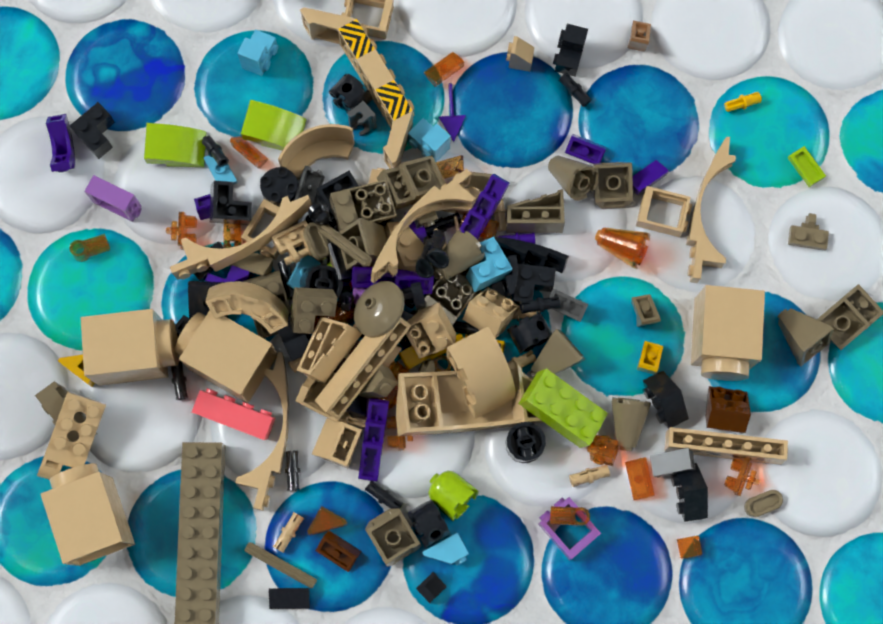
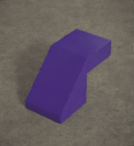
[205,265,252,282]

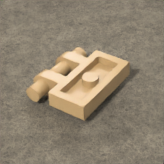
[271,220,312,265]

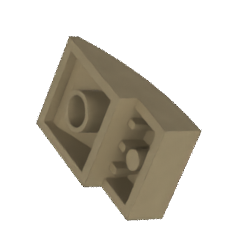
[377,155,446,210]
[817,284,883,350]

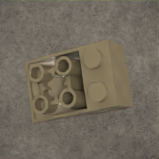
[329,180,397,232]
[242,270,291,338]
[410,274,476,326]

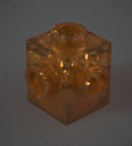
[587,435,619,466]

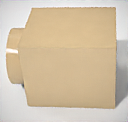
[691,285,765,381]
[81,309,179,386]
[175,310,278,403]
[41,463,135,566]

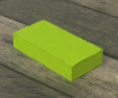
[788,146,826,187]

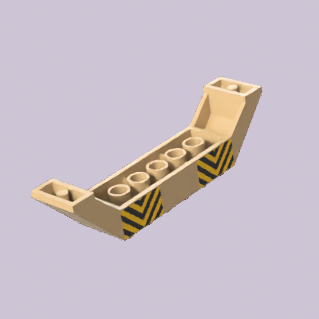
[300,7,414,169]

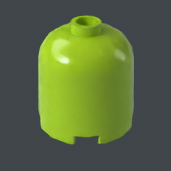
[428,470,479,521]

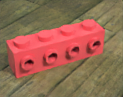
[192,388,276,440]

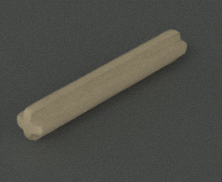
[320,225,372,267]
[245,542,317,588]

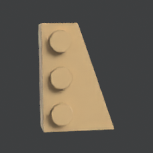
[384,222,424,271]
[296,317,362,383]

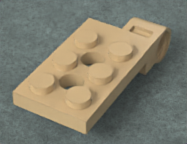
[37,392,106,480]

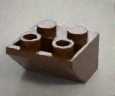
[705,386,751,433]

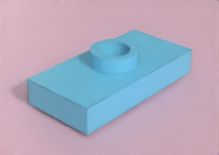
[204,155,238,185]
[287,255,321,289]

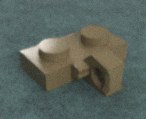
[788,213,829,251]

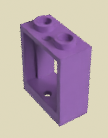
[84,175,142,222]
[538,497,601,560]

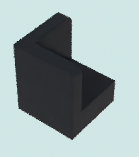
[416,572,446,603]

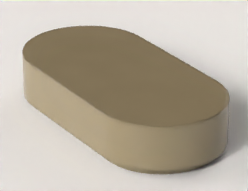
[303,223,330,260]
[744,490,783,517]

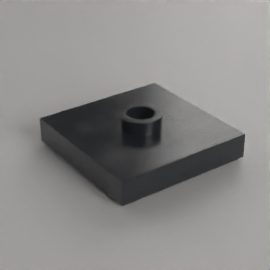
[188,281,228,319]

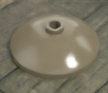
[354,281,404,338]

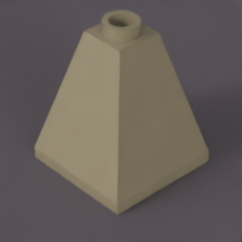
[778,308,833,367]
[530,329,586,377]

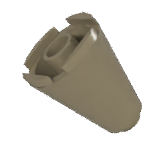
[548,155,599,201]
[433,230,485,281]
[612,397,651,451]

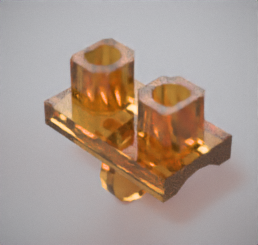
[166,212,197,250]
[386,416,413,451]
[724,458,760,497]

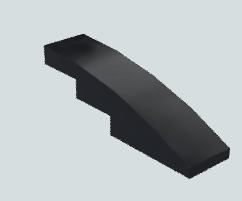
[493,236,569,273]

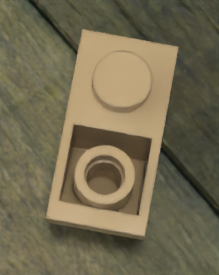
[506,36,535,71]

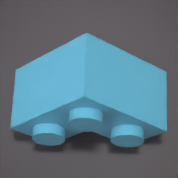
[237,29,278,76]
[408,118,451,162]
[466,237,513,292]

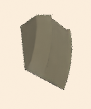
[592,162,633,209]
[365,508,421,567]

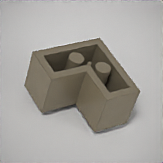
[290,287,337,334]

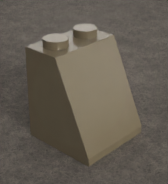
[338,218,387,270]

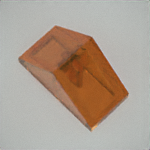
[307,506,348,536]

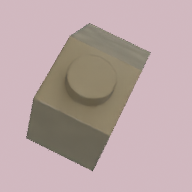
[358,365,398,399]

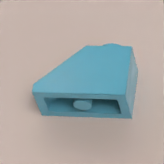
[422,533,469,566]

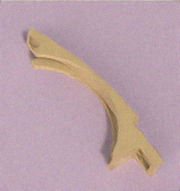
[686,137,736,283]
[371,169,476,283]
[170,195,312,280]
[235,352,289,511]

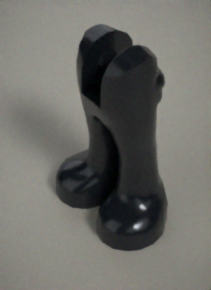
[305,203,335,230]
[416,230,450,278]

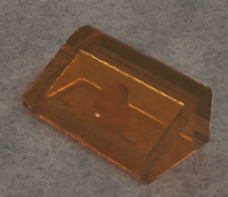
[424,52,464,87]
[230,136,268,169]
[436,155,464,179]
[625,457,655,501]

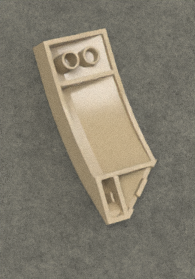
[396,364,543,436]

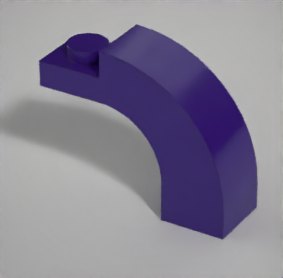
[46,114,75,173]

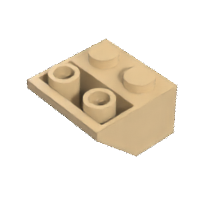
[463,287,520,338]
[406,302,456,359]
[312,418,363,469]

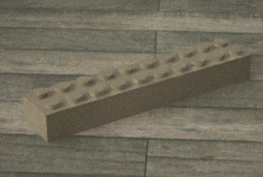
[174,442,225,624]

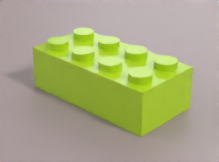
[518,368,608,448]

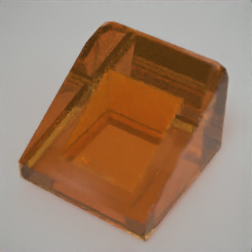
[677,535,703,559]

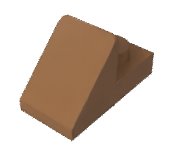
[627,20,651,52]

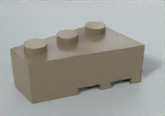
[506,189,565,233]
[35,381,98,441]

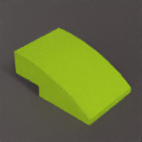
[241,100,307,150]
[144,123,207,168]

